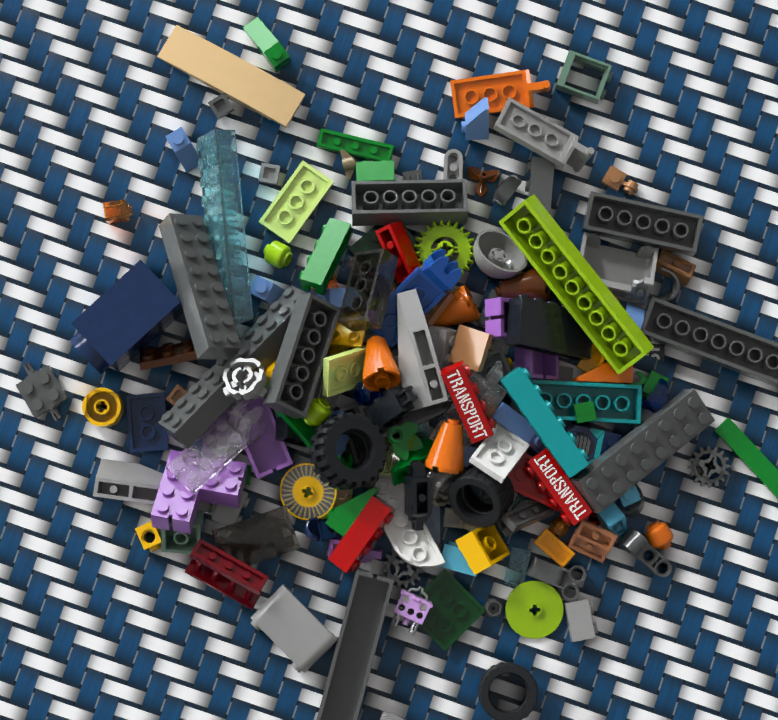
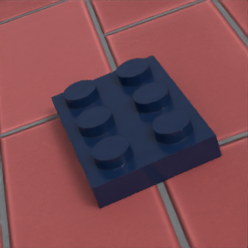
[126,392,169,453]

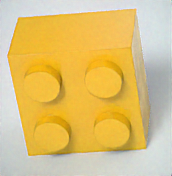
[455,525,511,575]

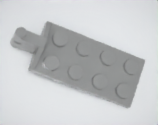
[493,97,595,172]

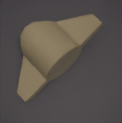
[340,149,357,180]

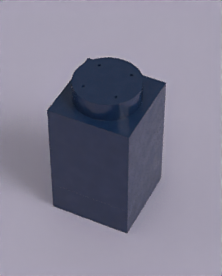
[69,260,184,374]

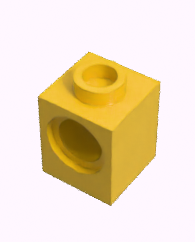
[135,521,162,552]

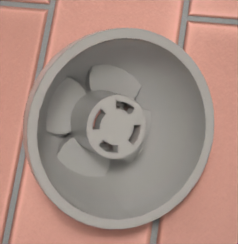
[473,230,527,279]

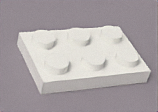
[469,423,530,484]

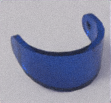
[641,378,668,413]

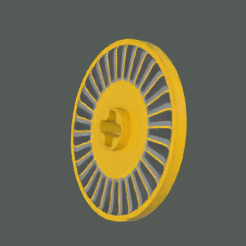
[279,462,337,520]

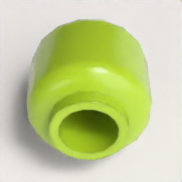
[263,240,293,269]
[303,397,331,426]

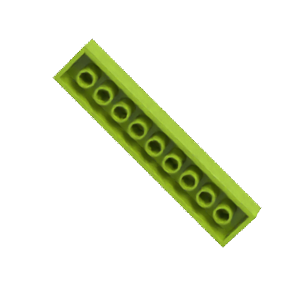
[499,194,654,375]

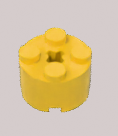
[82,387,124,428]

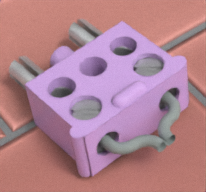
[391,586,433,635]

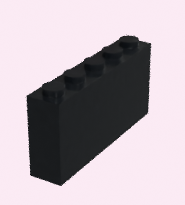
[506,295,591,361]

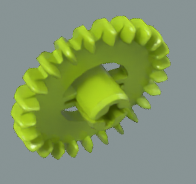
[414,220,474,276]

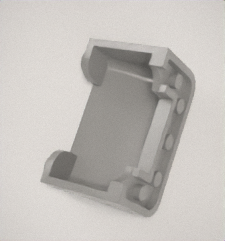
[579,232,659,305]
[250,584,338,673]

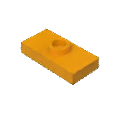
[533,528,575,568]

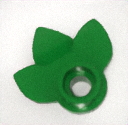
[386,422,423,461]

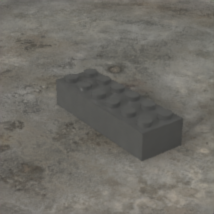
[351,179,468,226]
[581,191,704,256]
[262,293,341,419]

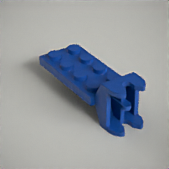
[364,249,462,348]

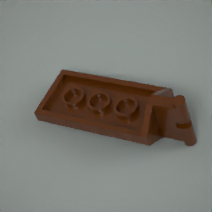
[139,325,236,370]

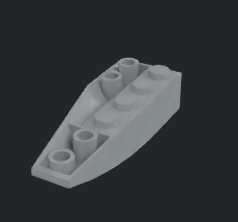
[397,289,449,412]
[93,459,212,513]

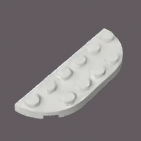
[373,475,445,568]

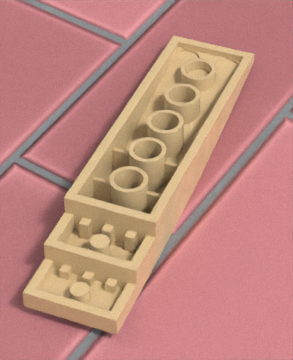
[157,25,306,128]

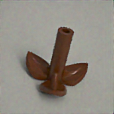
[468,166,501,197]

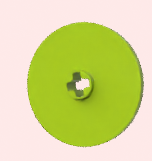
[505,580,564,639]

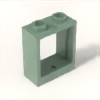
[555,50,613,104]

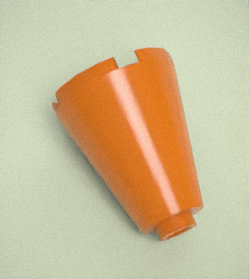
[428,285,481,327]
[362,335,401,392]
[425,418,464,474]

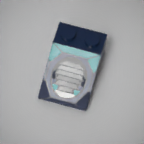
[564,423,621,464]

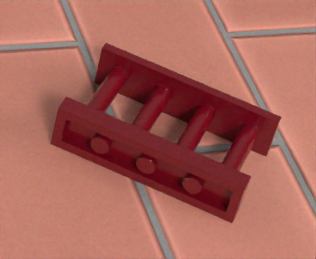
[185,538,269,610]

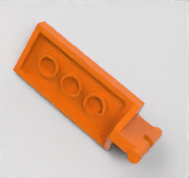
[450,69,551,119]

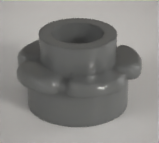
[484,598,503,618]

